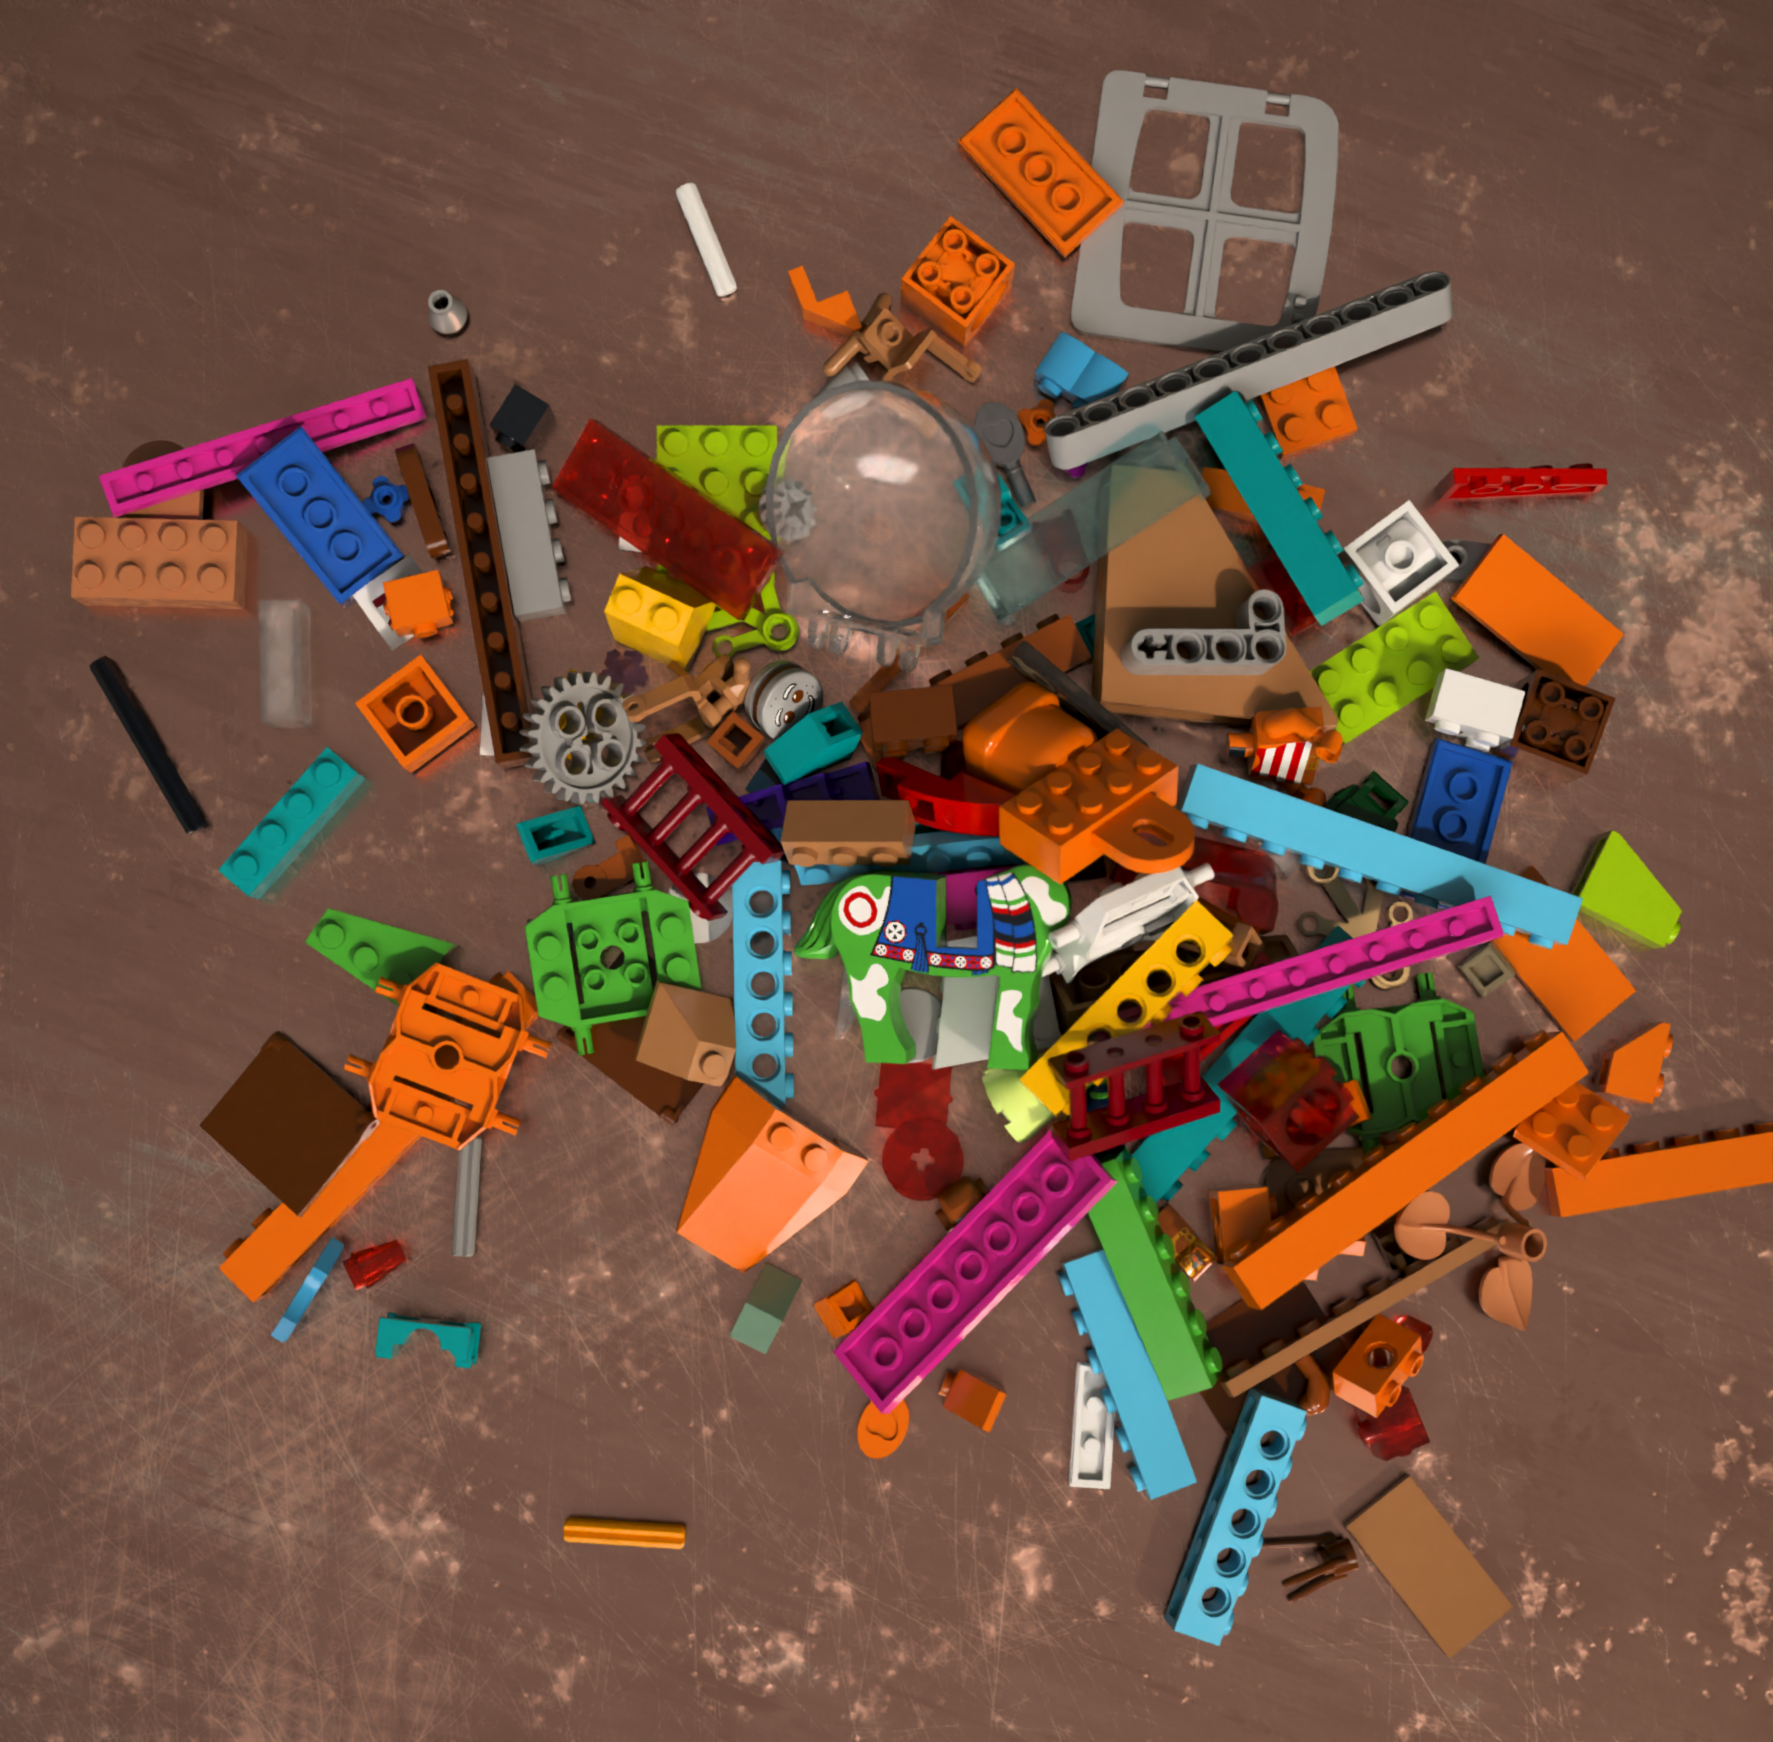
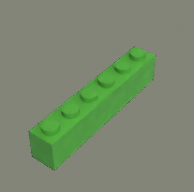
[1088,1147,1223,1401]

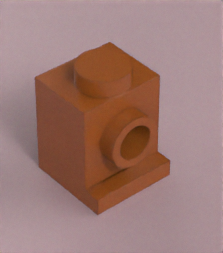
[706,711,766,769]

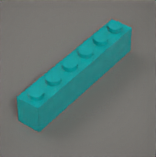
[1195,391,1364,626]

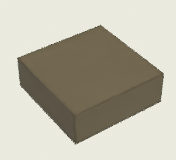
[1458,940,1518,998]

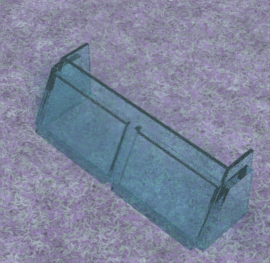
[969,431,1211,627]

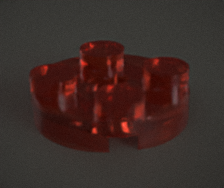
[882,1117,964,1201]

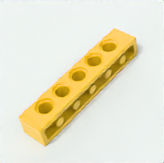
[1019,901,1233,1118]

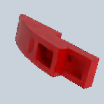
[876,758,1016,837]

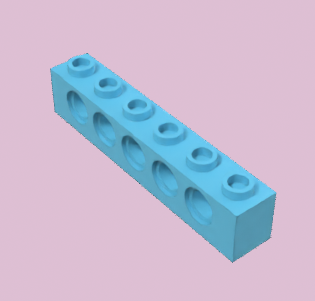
[732,860,794,1107]
[1164,1387,1307,1646]

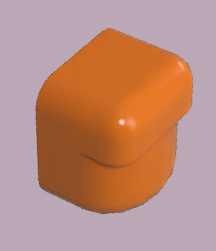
[962,681,1098,795]

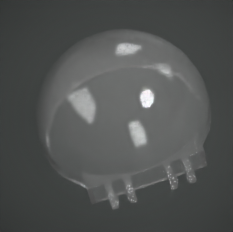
[766,380,1002,672]

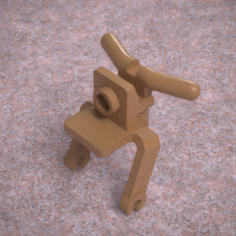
[823,292,982,435]
[622,654,751,762]

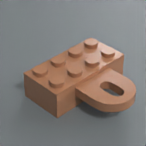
[71,440,248,609]

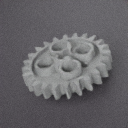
[519,671,647,804]

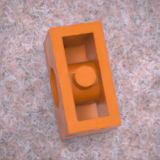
[1333,1313,1424,1418]

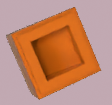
[813,1279,874,1339]

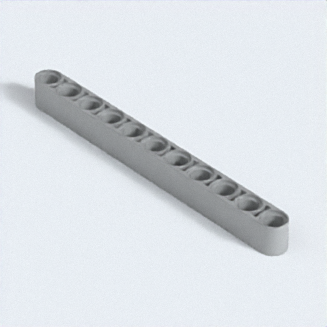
[1044,271,1453,469]

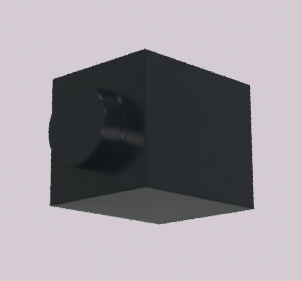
[489,384,554,453]

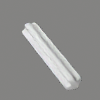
[676,182,737,297]

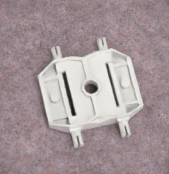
[1041,863,1214,984]

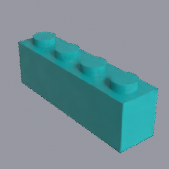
[218,747,366,900]

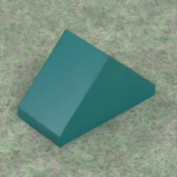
[516,806,596,867]

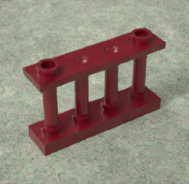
[601,733,785,921]
[1048,1010,1220,1162]

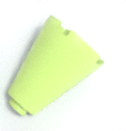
[982,1052,1094,1144]

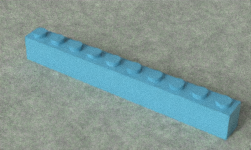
[1176,764,1583,950]

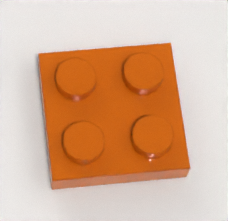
[1258,366,1358,459]
[1513,1082,1630,1182]

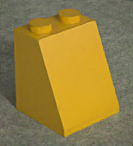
[604,566,718,672]

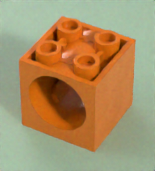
[901,215,1015,349]

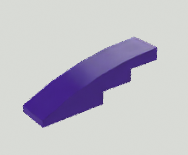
[706,762,880,846]

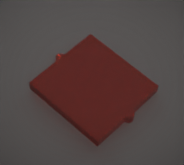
[874,1063,953,1133]

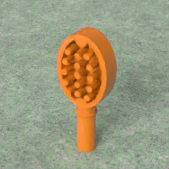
[857,1399,909,1459]

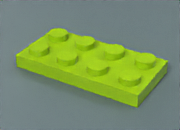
[1309,591,1480,746]

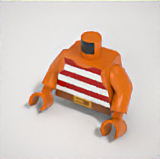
[1226,707,1343,807]

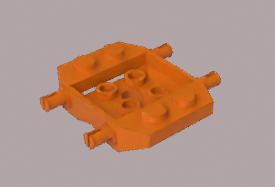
[344,962,552,1150]

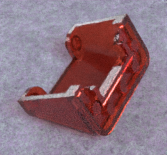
[1105,832,1278,936]

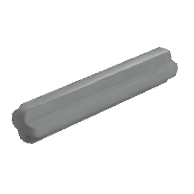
[451,1136,482,1257]

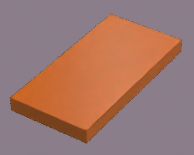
[958,88,1124,258]
[1451,534,1624,686]
[1488,865,1636,1042]

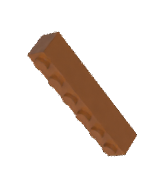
[857,614,1092,773]

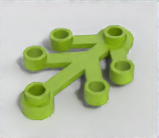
[656,546,799,659]

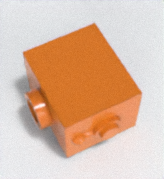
[383,570,454,638]

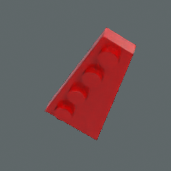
[1437,463,1608,501]

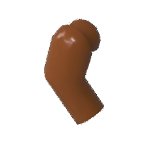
[1294,1352,1332,1416]

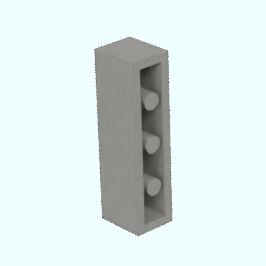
[487,449,572,622]

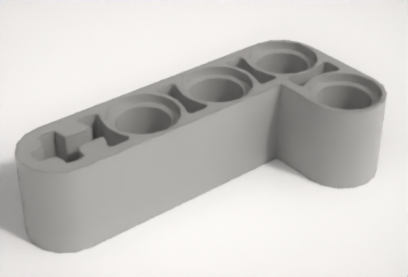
[1120,589,1286,675]

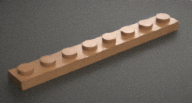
[1220,1216,1512,1398]

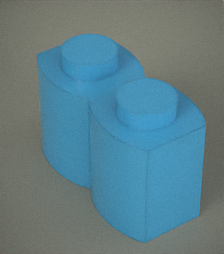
[1034,331,1129,410]

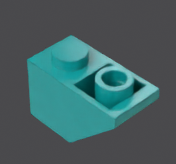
[763,701,863,785]

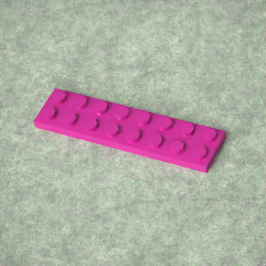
[833,1121,1117,1414]

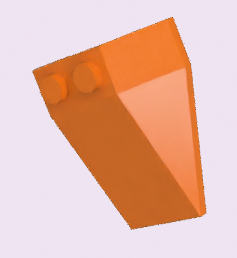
[676,1075,869,1274]

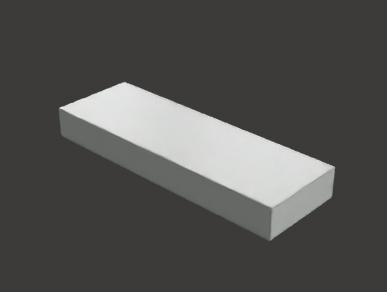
[1068,1361,1115,1489]

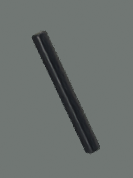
[90,656,207,835]

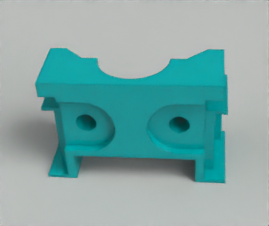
[375,1312,481,1369]

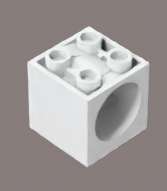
[1337,500,1459,627]

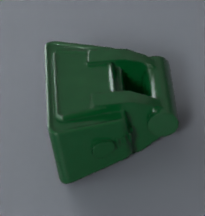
[1323,770,1409,832]

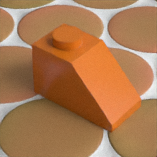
[938,1365,1007,1433]

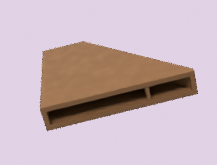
[1091,462,1338,732]

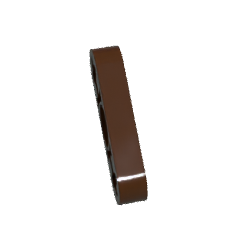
[395,443,452,559]

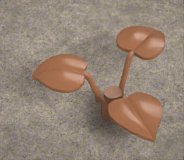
[1394,1142,1547,1331]

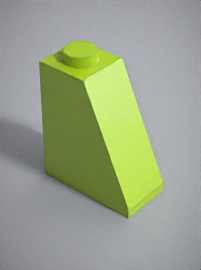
[1572,830,1682,949]

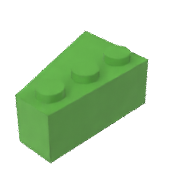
[305,908,460,1007]

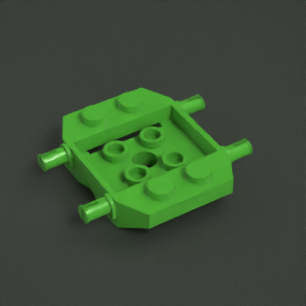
[524,861,702,1055]
[1311,972,1484,1155]

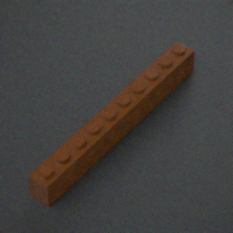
[428,359,534,769]

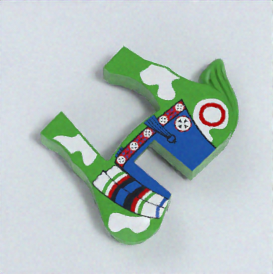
[794,864,1072,1070]

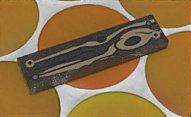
[1007,640,1149,748]

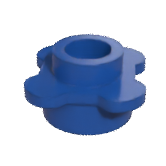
[363,476,410,522]

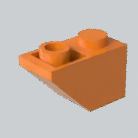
[1595,1022,1673,1104]

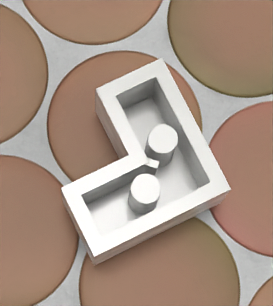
[1425,668,1525,752]

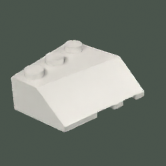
[932,936,1061,1070]

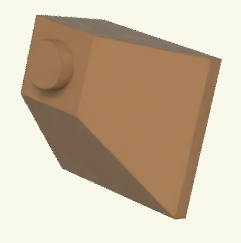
[633,980,736,1088]

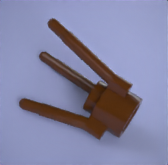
[1262,1533,1358,1603]

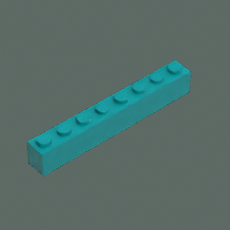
[1131,925,1366,1203]

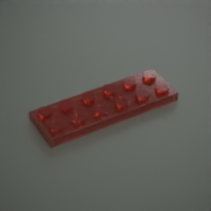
[551,419,785,620]

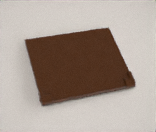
[555,952,704,1126]
[199,1031,380,1217]
[1200,1280,1348,1440]

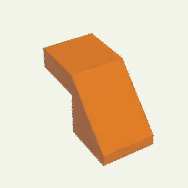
[788,265,862,338]

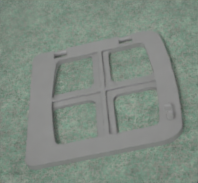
[1070,70,1339,353]

